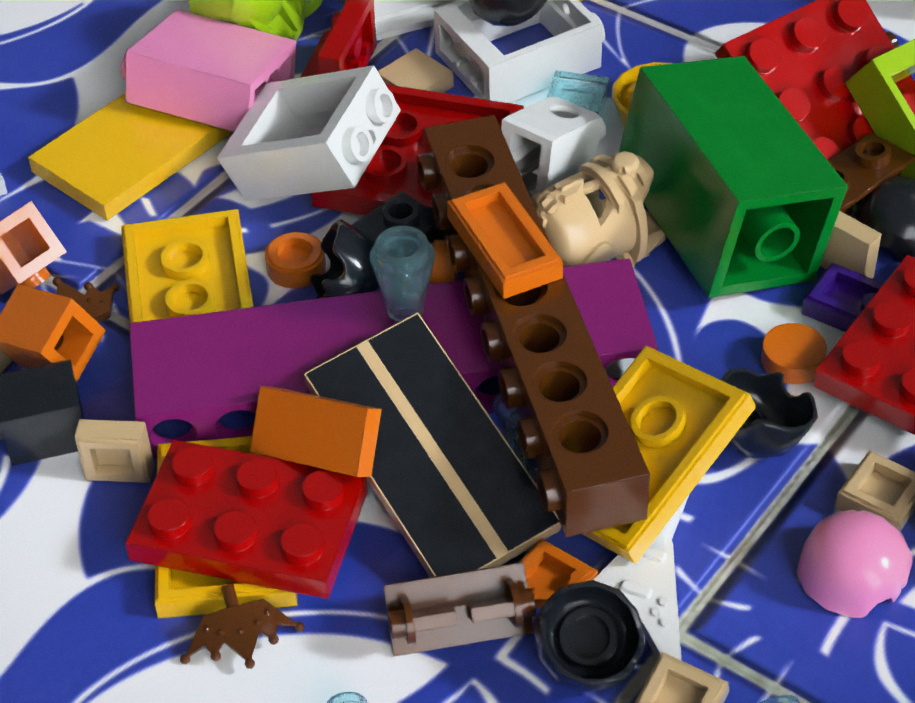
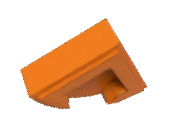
[519,539,598,609]

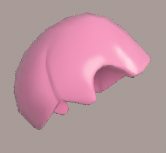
[796,509,913,618]

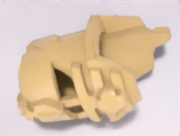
[531,151,666,268]

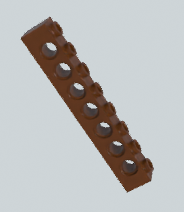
[416,115,650,537]

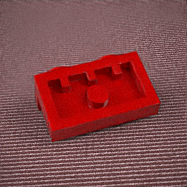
[300,0,377,78]

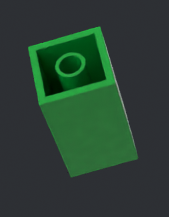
[618,56,848,298]

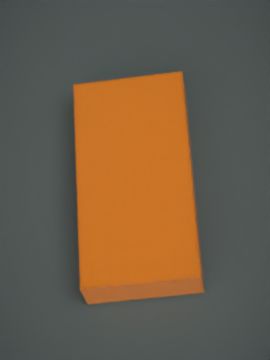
[447,182,563,299]
[250,386,382,477]

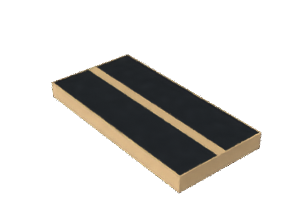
[304,312,561,577]

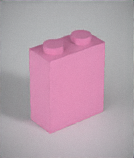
[121,9,297,132]

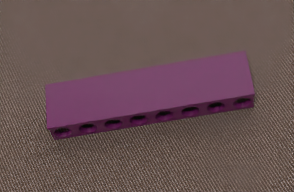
[130,258,658,459]

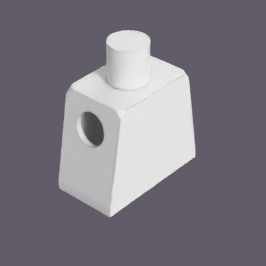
[501,96,606,198]

